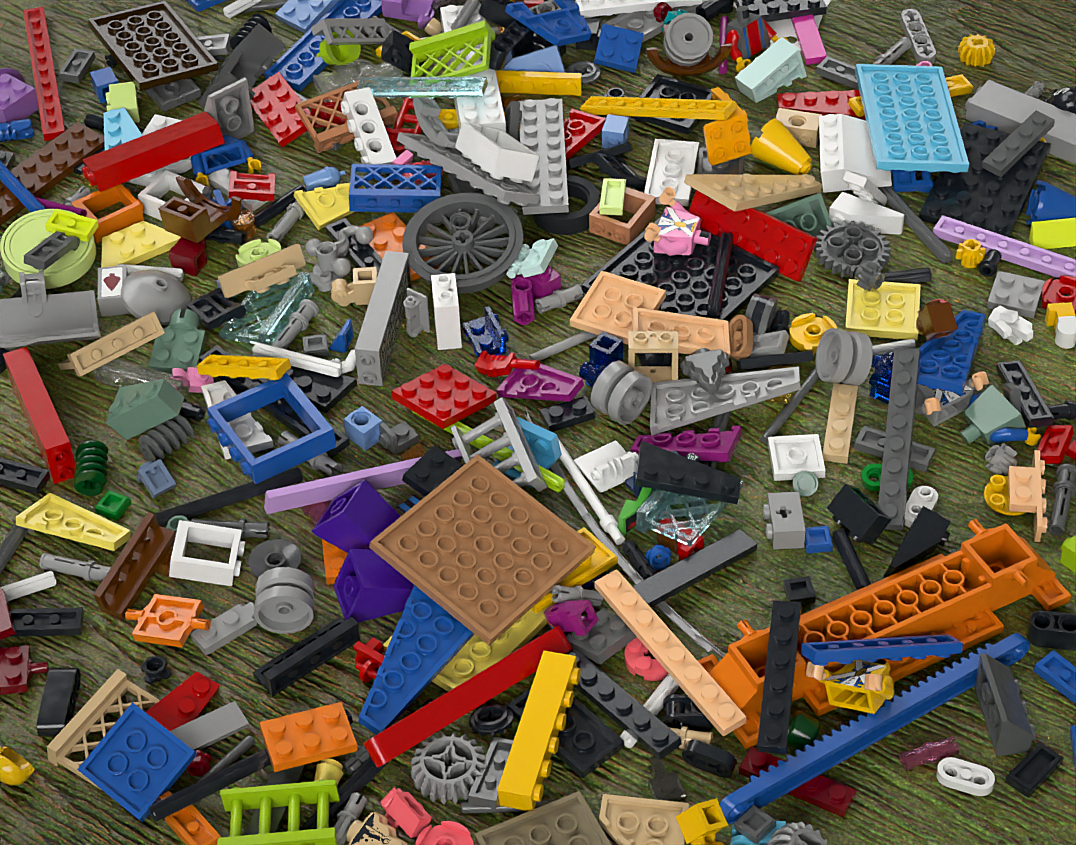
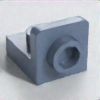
[136,459,176,499]

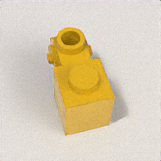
[676,798,729,845]

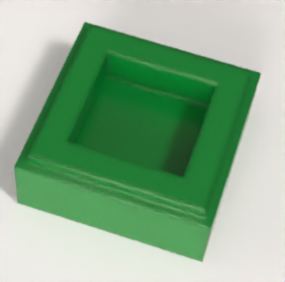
[95,490,131,521]

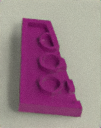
[630,426,742,463]

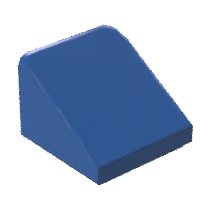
[329,319,354,353]

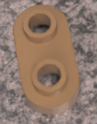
[729,315,753,360]

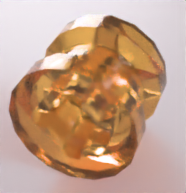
[232,210,256,239]

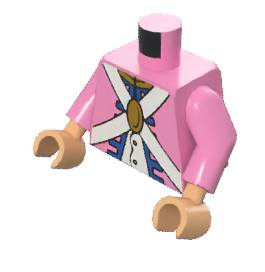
[644,187,711,256]

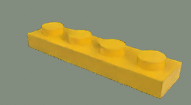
[496,70,582,96]
[196,355,291,380]

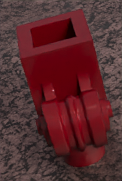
[169,237,207,277]

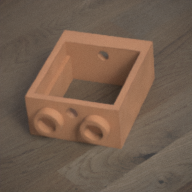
[589,187,656,245]

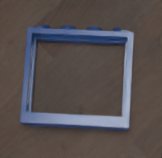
[206,373,336,484]

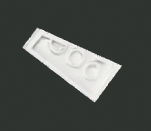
[201,380,274,460]

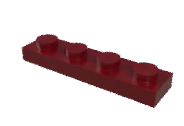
[739,746,856,818]

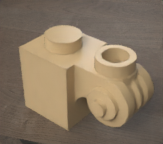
[331,267,377,306]

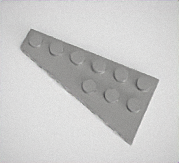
[650,367,801,436]

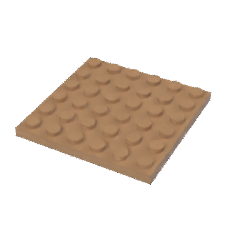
[369,454,596,646]

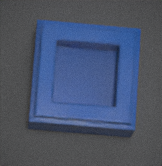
[804,526,833,554]

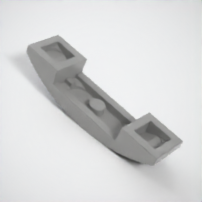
[413,94,459,149]

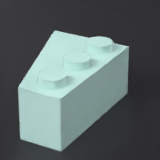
[735,37,807,103]

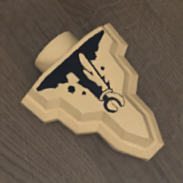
[346,812,408,845]

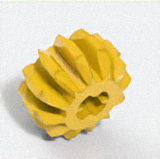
[958,34,995,67]

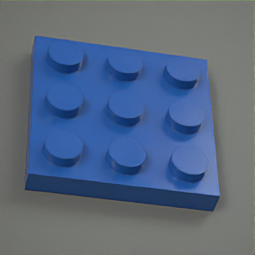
[77,702,198,822]

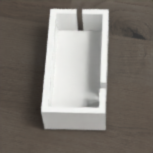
[455,122,539,183]

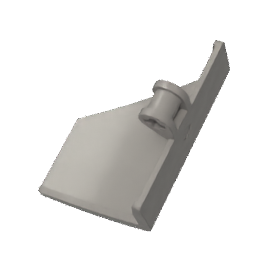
[0,270,100,348]

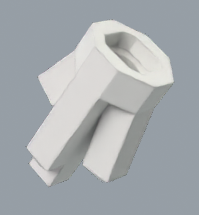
[988,305,1033,345]

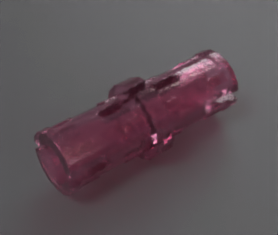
[899,736,959,771]

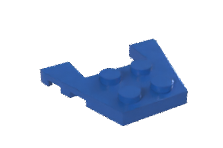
[505,0,592,46]

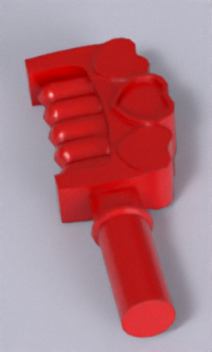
[474,351,540,378]

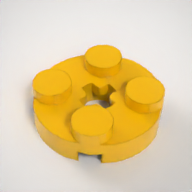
[789,313,837,355]

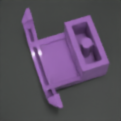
[381,0,439,29]
[0,68,39,123]

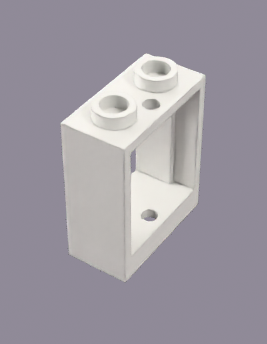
[138,170,210,221]
[431,273,462,350]
[169,520,245,586]

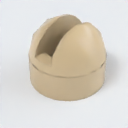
[424,18,442,36]

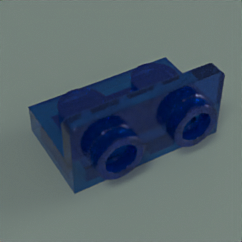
[462,306,509,358]

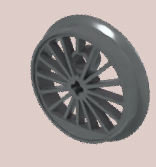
[402,193,523,293]

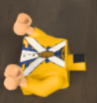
[806,659,894,714]

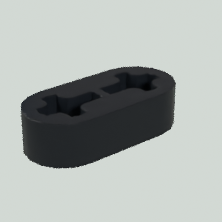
[682,740,737,778]

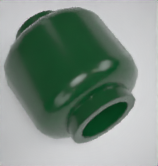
[787,711,824,752]

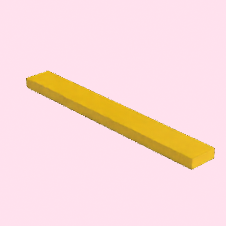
[580,96,737,120]

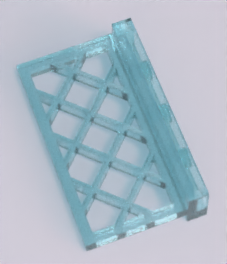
[219,272,315,345]
[636,453,743,547]

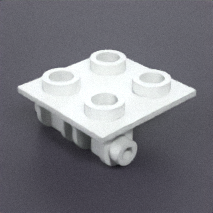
[573,440,638,493]

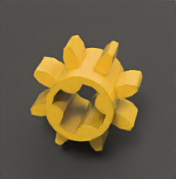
[956,239,986,268]

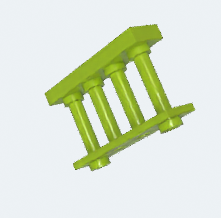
[217,779,340,845]

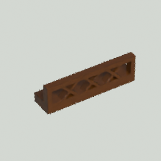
[93,512,176,620]

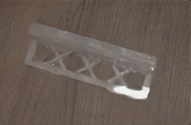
[93,359,190,399]

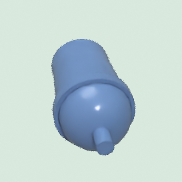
[303,166,346,191]

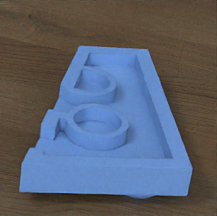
[502,45,566,73]

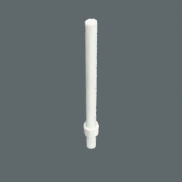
[558,438,625,545]

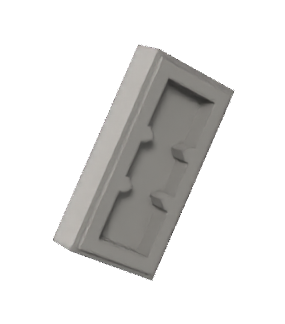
[746,330,789,359]

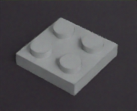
[987,271,1045,319]

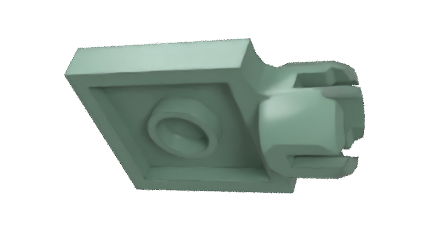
[149,309,207,373]

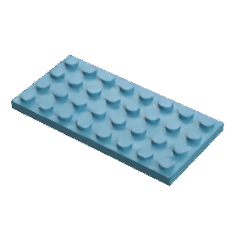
[855,64,969,173]

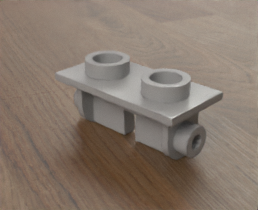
[404,288,430,337]

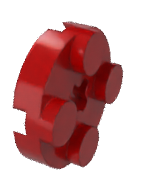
[1041,275,1076,316]

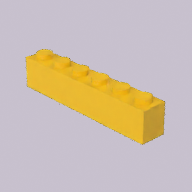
[497,651,581,811]

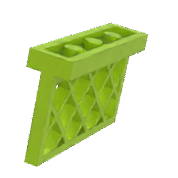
[409,20,495,91]

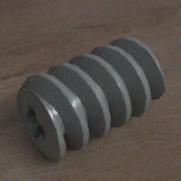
[139,415,195,462]

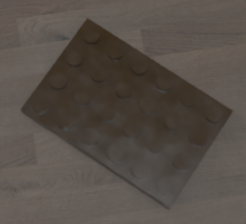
[88,1,218,91]

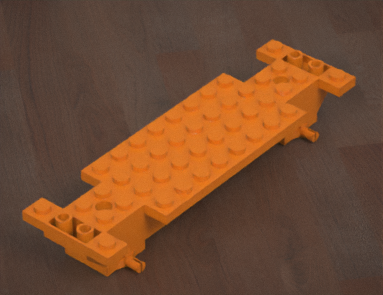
[698,519,1071,749]

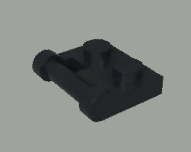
[593,153,647,191]
[186,288,246,330]

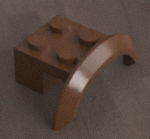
[646,24,732,77]
[158,176,242,243]

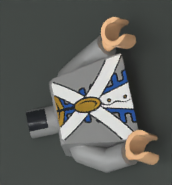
[915,371,989,427]

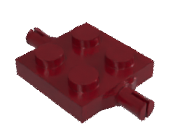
[0,645,49,695]

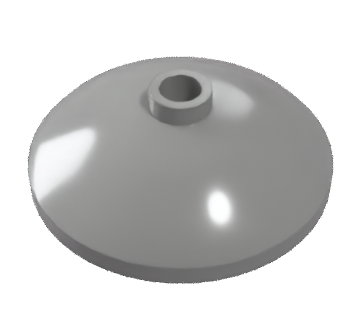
[121,270,191,325]

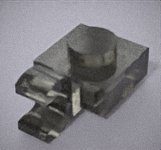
[648,756,686,802]

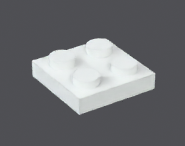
[768,434,825,481]

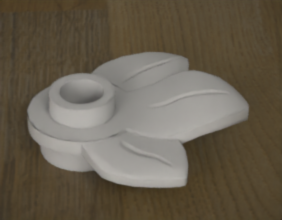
[301,263,346,292]

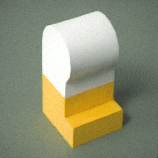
[1045,302,1076,349]

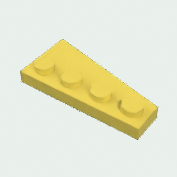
[16,493,131,551]

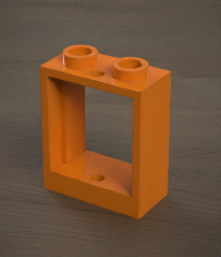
[71,184,144,243]

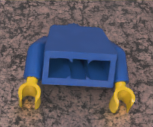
[190,135,261,187]

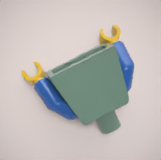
[960,385,1041,446]

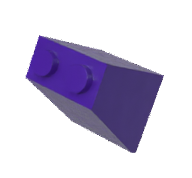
[312,480,401,553]
[333,549,414,623]

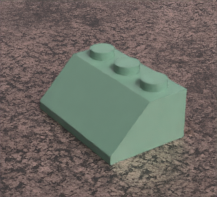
[766,193,833,237]

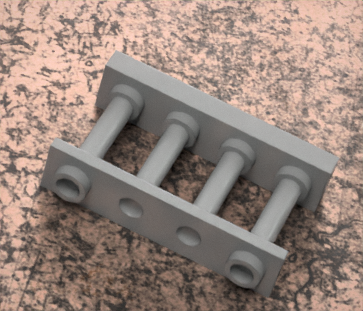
[451,398,547,492]

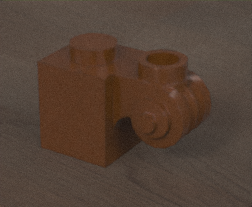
[916,300,958,341]

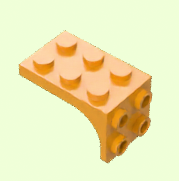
[703,87,751,165]

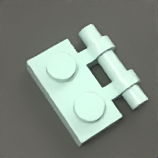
[507,238,558,278]

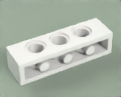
[341,87,396,175]

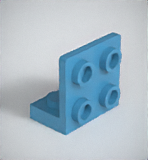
[492,417,562,488]

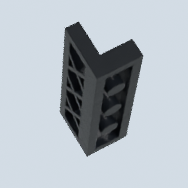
[253,616,360,697]

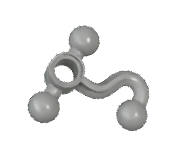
[305,226,374,276]

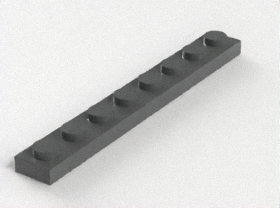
[878,348,921,530]

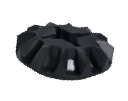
[469,704,514,737]

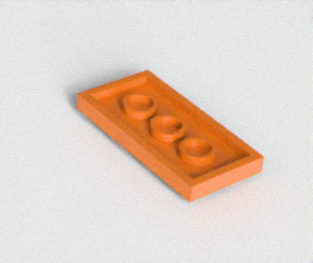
[359,212,440,282]

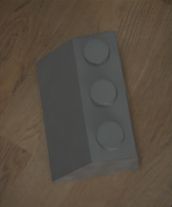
[974,654,1035,756]

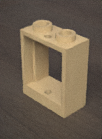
[628,331,678,383]

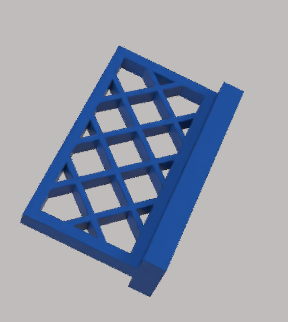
[349,164,441,213]

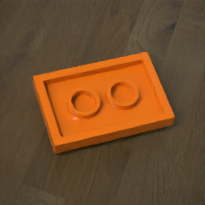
[259,702,357,772]

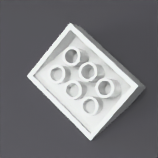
[819,114,892,193]

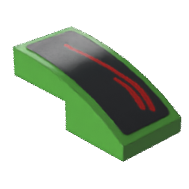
[619,487,654,536]

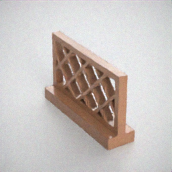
[295,76,398,153]

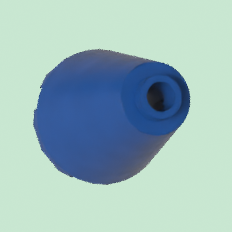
[1026,180,1076,226]

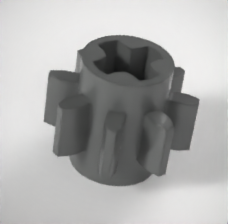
[855,261,885,292]

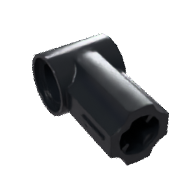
[696,0,734,21]

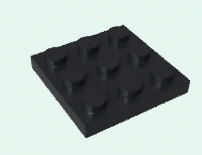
[629,74,712,135]

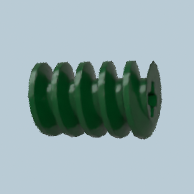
[74,440,108,496]

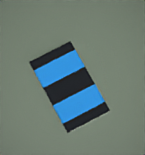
[396,494,422,514]

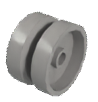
[663,13,713,67]
[816,328,873,386]
[591,360,652,425]
[254,567,315,634]

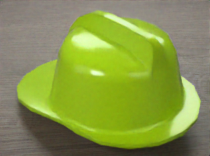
[316,29,361,66]

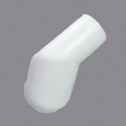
[331,350,356,375]

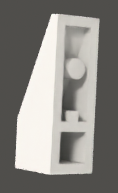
[829,192,905,234]

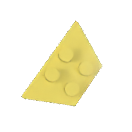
[101,221,180,268]

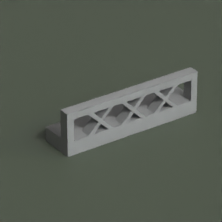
[311,18,389,45]

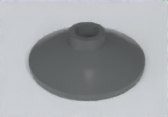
[249,539,302,578]

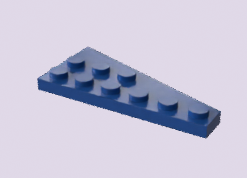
[918,310,985,394]
[358,585,474,735]

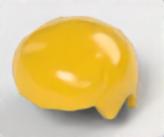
[0,747,35,785]

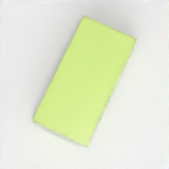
[599,178,626,215]

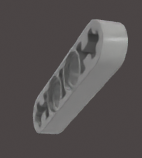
[900,9,936,65]

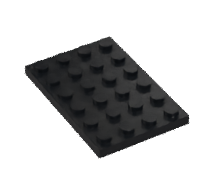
[919,123,1051,238]

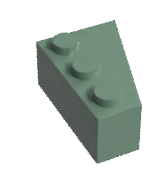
[106,379,185,440]

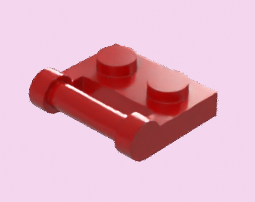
[228,170,275,202]

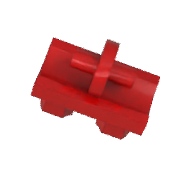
[353,638,385,683]

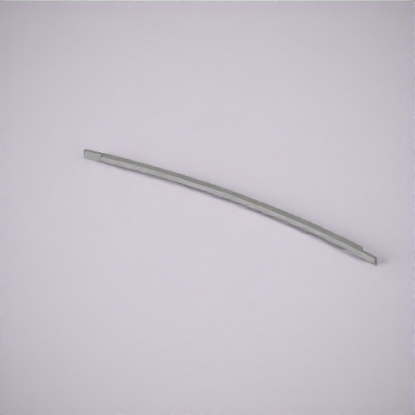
[524,410,725,659]

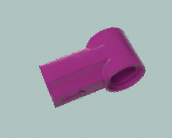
[511,276,535,325]

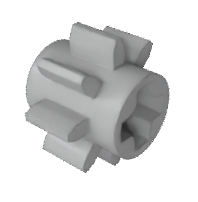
[985,443,1017,475]

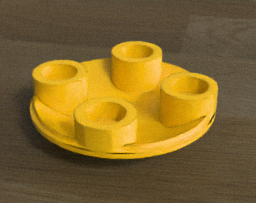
[984,474,1026,516]

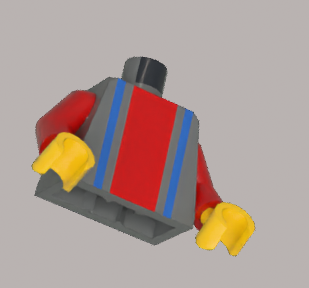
[725,6,789,72]

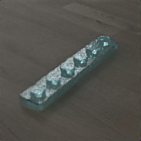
[356,77,488,98]

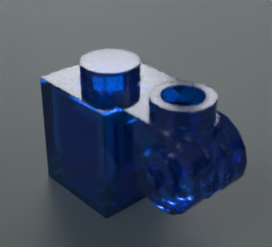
[579,331,623,387]
[869,352,894,404]

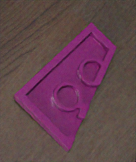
[496,358,584,402]

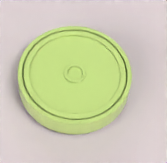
[0,209,96,289]

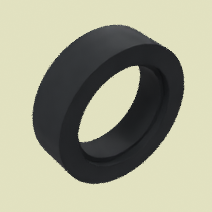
[532,175,599,235]

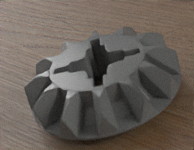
[566,61,601,86]

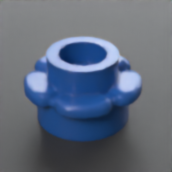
[646,545,672,570]

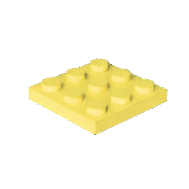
[845,279,921,340]

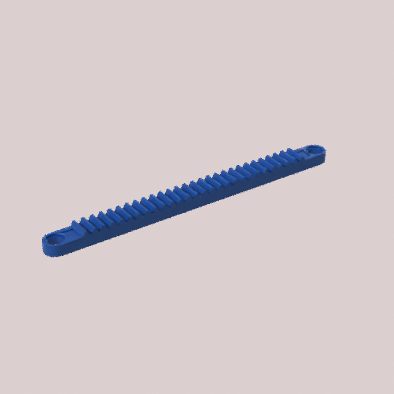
[719,633,1030,824]

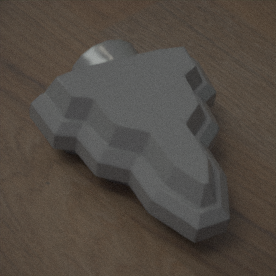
[680,348,729,395]

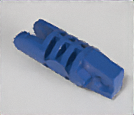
[0,119,34,142]

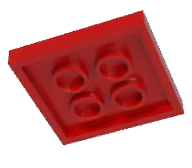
[392,364,497,429]

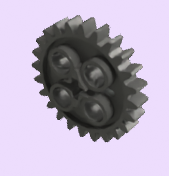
[814,221,891,279]

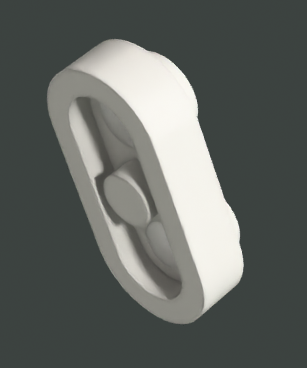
[904,486,938,528]
[936,757,995,796]

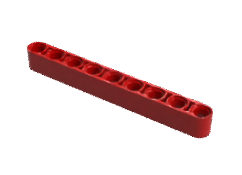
[362,625,573,768]

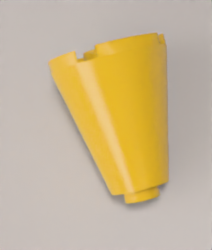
[750,118,813,175]

